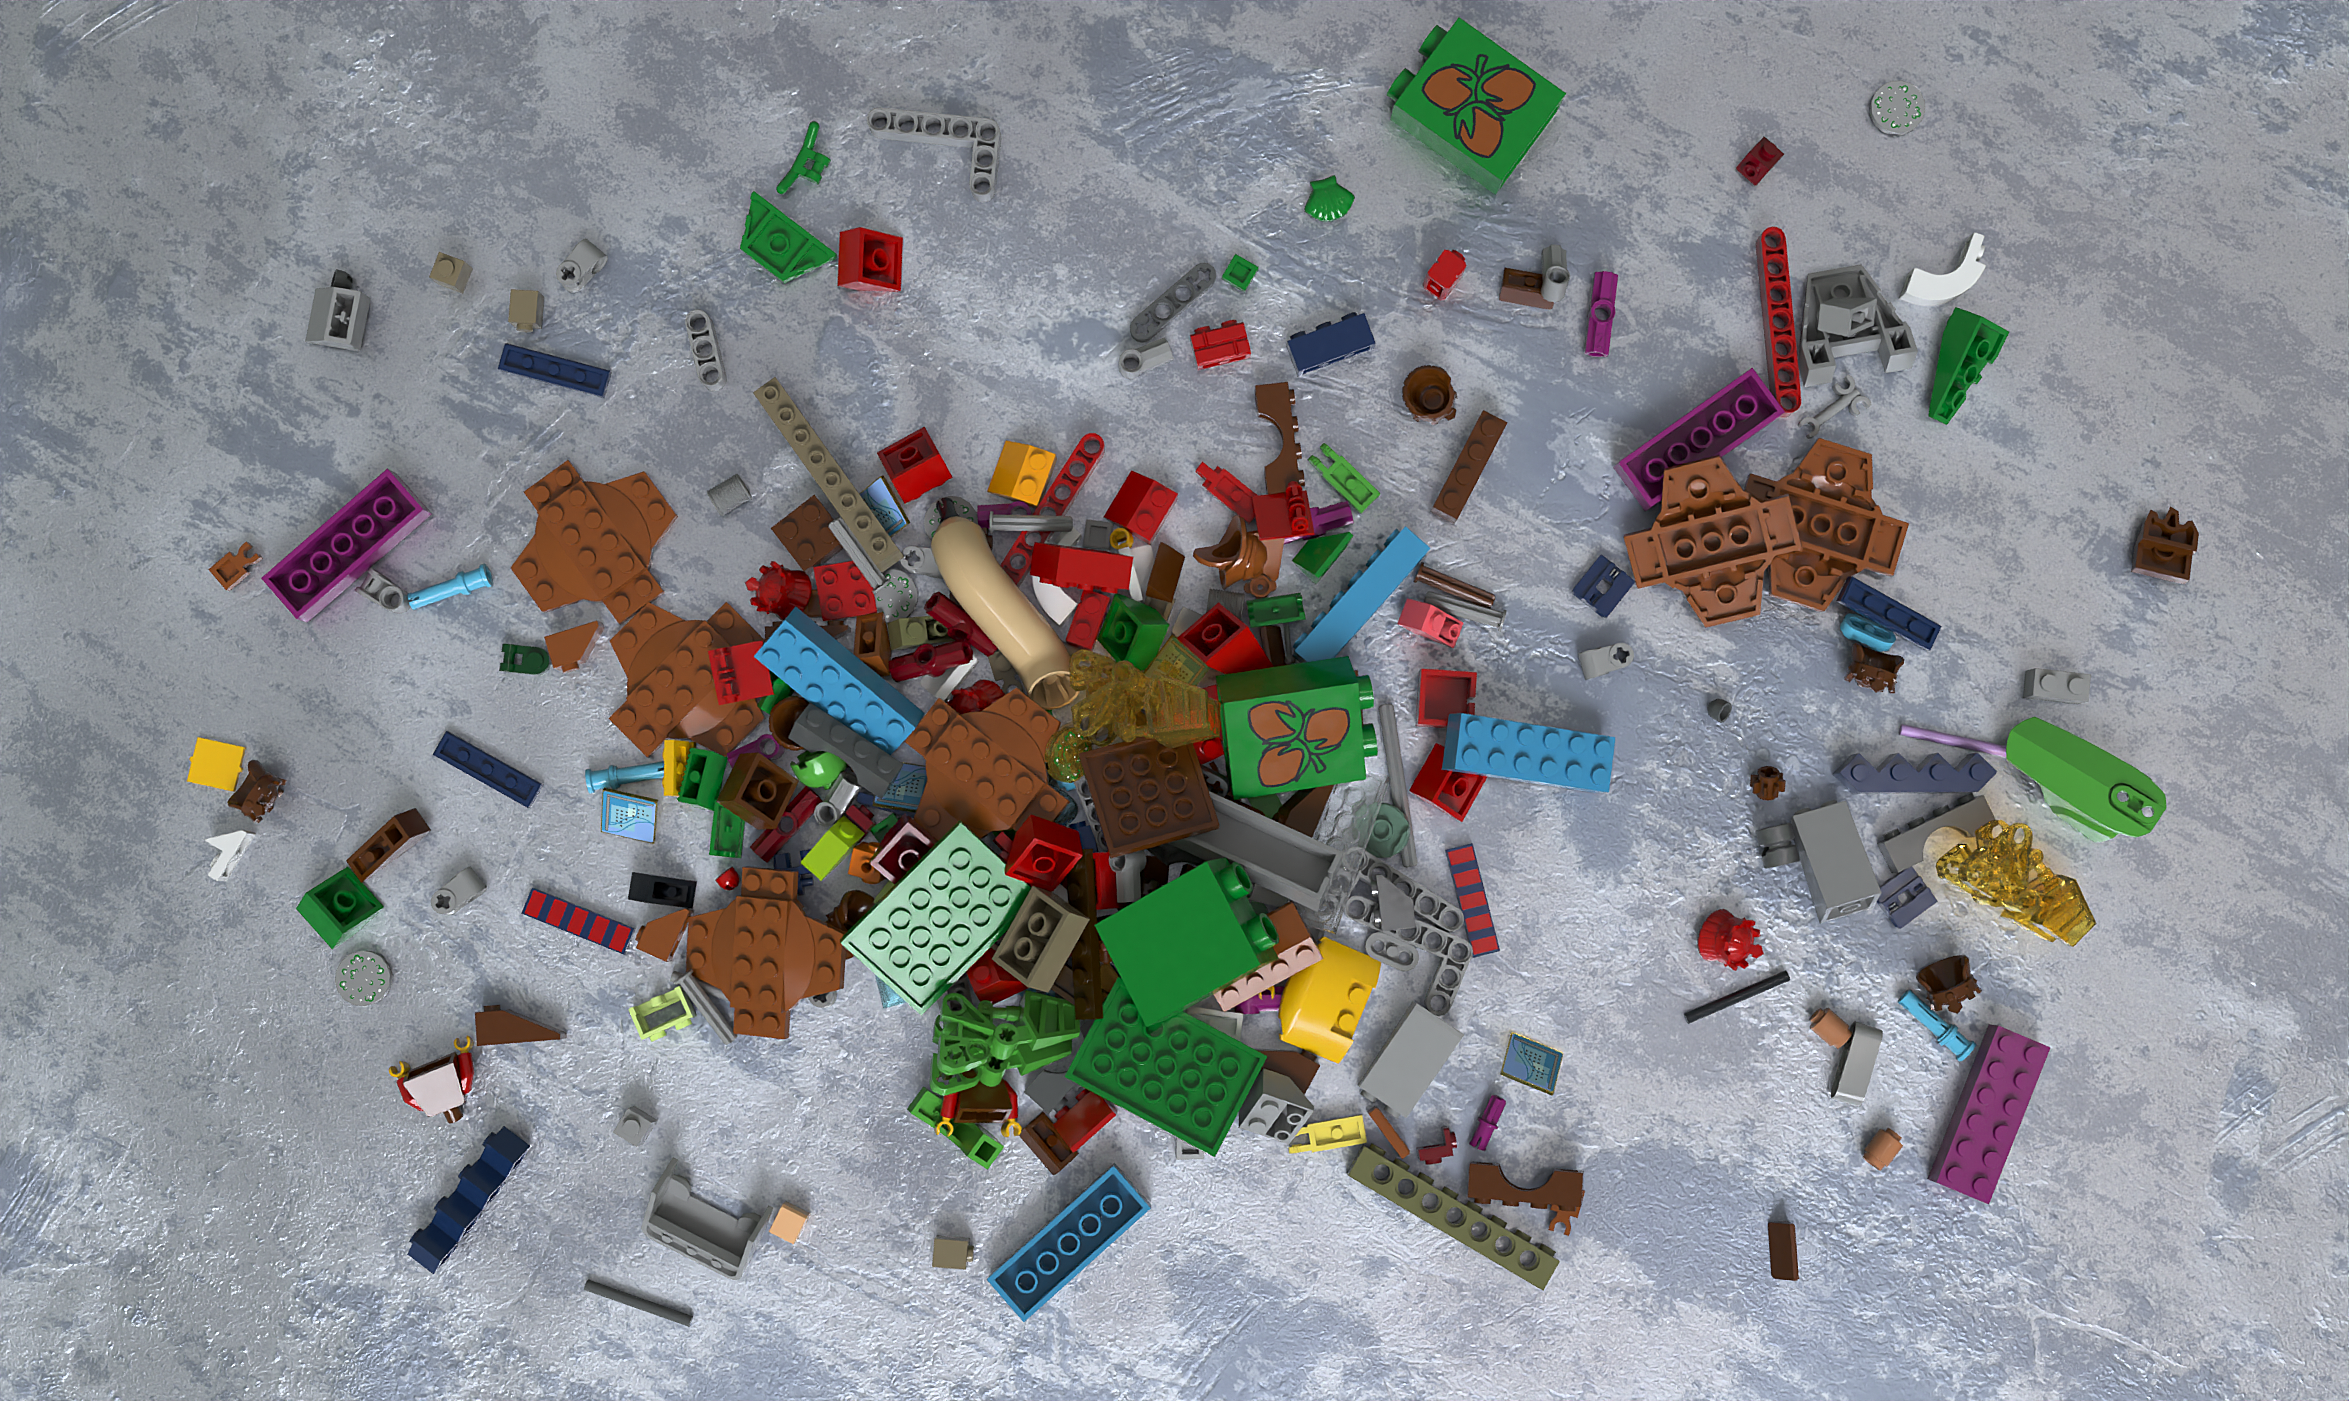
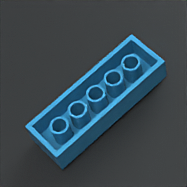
[1292,526,1430,663]
[754,606,925,755]
[1442,713,1616,793]
[987,1163,1151,1322]

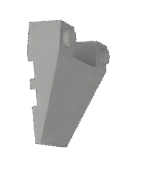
[1798,264,1918,387]

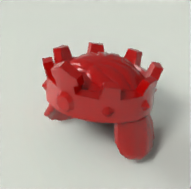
[745,561,812,621]
[946,679,1005,714]
[1697,909,1764,971]

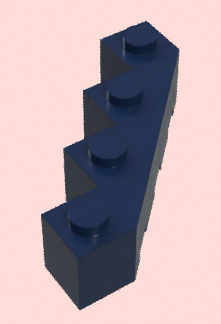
[1832,752,1997,794]
[407,1126,530,1274]

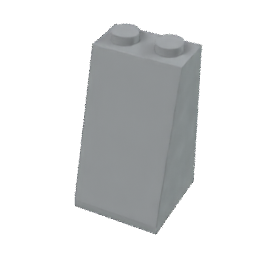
[1790,800,1882,924]
[1358,1001,1464,1119]

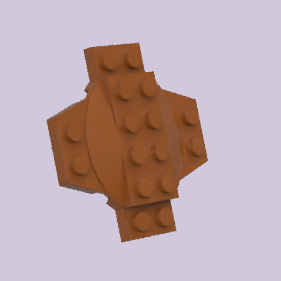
[1744,438,1909,612]
[1624,454,1802,628]
[511,460,678,625]
[608,602,766,758]
[905,688,1070,841]
[686,866,847,1039]

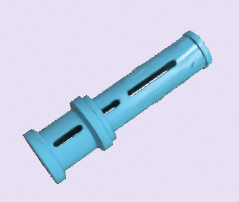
[407,563,494,610]
[585,761,664,794]
[1898,989,1976,1062]

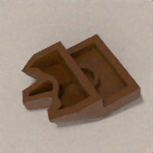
[2131,506,2199,585]

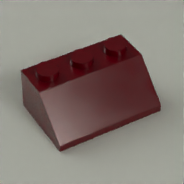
[869,813,938,885]

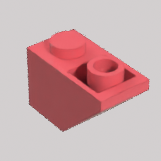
[1397,598,1464,648]

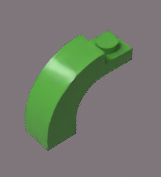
[907,1086,1004,1170]

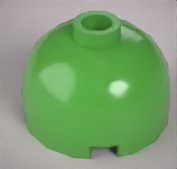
[790,750,847,790]

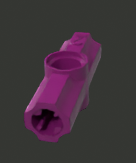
[1584,271,1618,357]
[1284,501,1354,544]

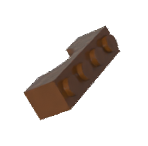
[1254,382,1305,495]
[1430,410,1508,524]
[1468,1161,1584,1211]

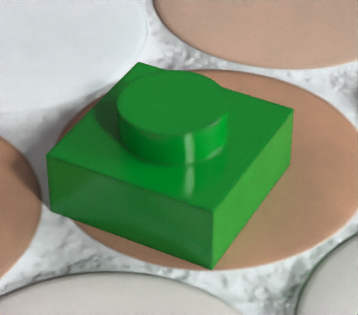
[1221,254,1259,293]

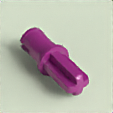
[1469,1095,1506,1151]

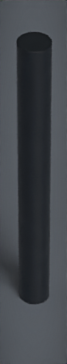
[1684,970,1790,1024]

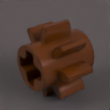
[1750,766,1786,801]

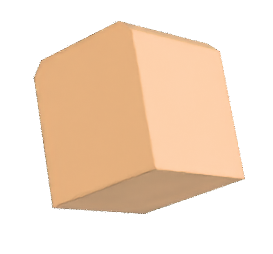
[769,1201,811,1244]

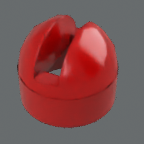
[715,866,740,891]

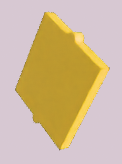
[187,737,246,792]

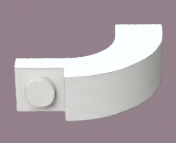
[1899,232,1986,306]
[1033,527,1082,628]

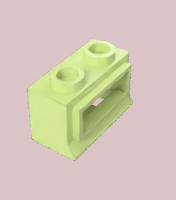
[628,986,697,1042]

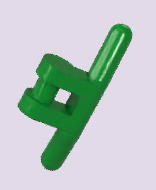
[776,121,831,194]

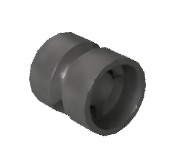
[1755,823,1800,869]

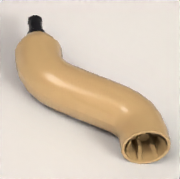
[931,497,1081,710]

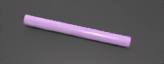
[1899,724,2006,757]

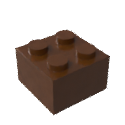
[771,495,844,576]
[716,752,799,830]

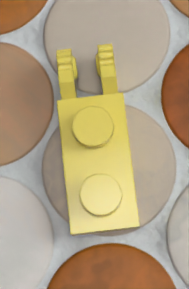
[1288,1114,1367,1154]

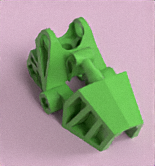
[929,990,1080,1096]

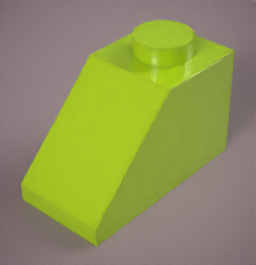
[801,816,865,881]

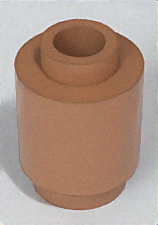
[1809,1008,1852,1049]
[1862,1128,1903,1171]

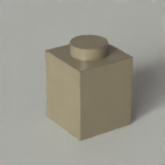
[429,252,473,293]
[508,289,544,332]
[932,1235,974,1270]

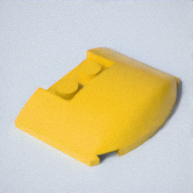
[1278,936,1381,1064]

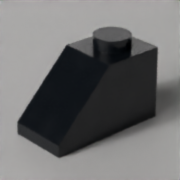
[628,872,697,909]

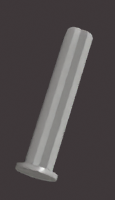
[990,511,1073,534]
[828,517,891,594]
[1424,591,1507,632]
[673,969,737,1045]

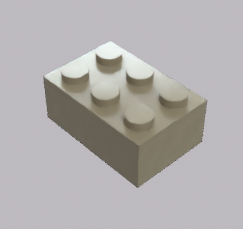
[992,886,1090,992]

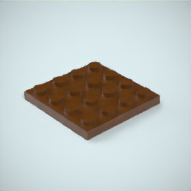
[1079,724,1220,859]

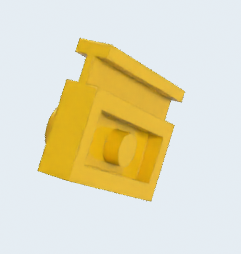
[662,740,696,797]

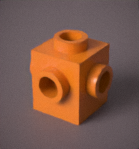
[848,842,886,884]

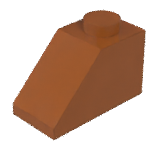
[853,612,892,677]
[544,620,604,673]
[635,908,694,962]

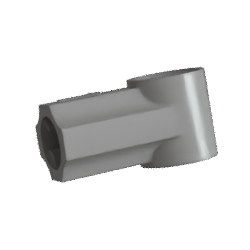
[1541,244,1570,302]
[1119,337,1174,379]
[814,771,862,826]
[1109,850,1146,903]

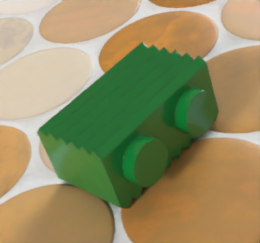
[677,748,728,811]

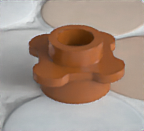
[1244,573,1277,599]

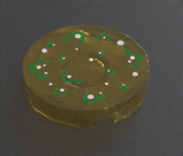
[1044,726,1092,783]

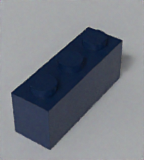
[1286,312,1376,377]

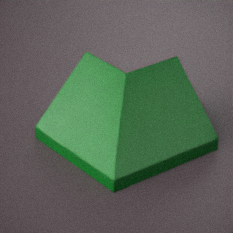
[1292,532,1354,584]

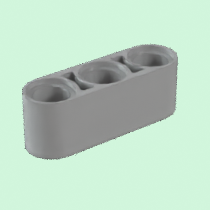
[685,309,727,391]
[1831,1021,1883,1107]

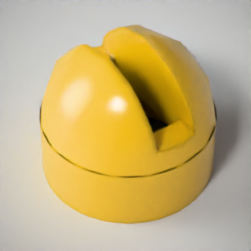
[1109,528,1134,550]

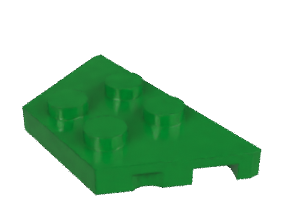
[740,191,837,284]

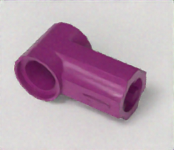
[977,501,1032,529]
[727,734,785,768]
[1234,986,1285,1014]

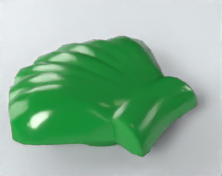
[1304,175,1355,222]

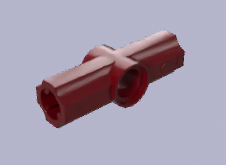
[924,591,998,657]
[889,638,973,682]
[750,786,823,863]

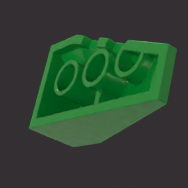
[1928,307,2009,425]

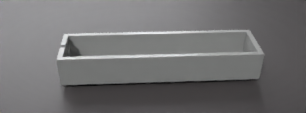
[1169,791,1344,912]

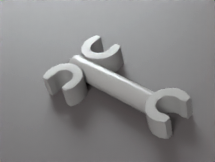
[1798,375,1872,439]

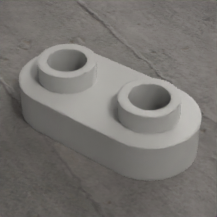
[1365,932,1419,971]

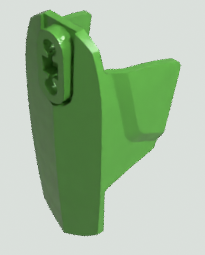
[2006,717,2167,843]

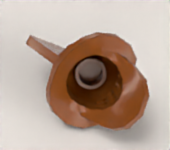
[1193,515,1285,590]

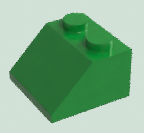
[1097,594,1170,671]
[296,866,384,950]

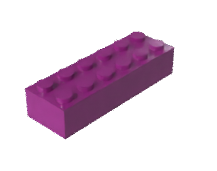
[1613,368,1785,512]
[261,468,432,623]
[1928,1024,2051,1204]

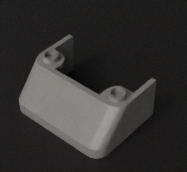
[641,1157,773,1280]

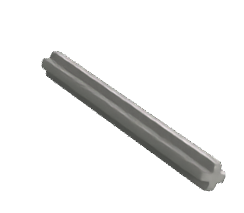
[1379,704,1418,867]

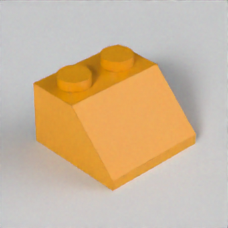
[987,440,1057,509]

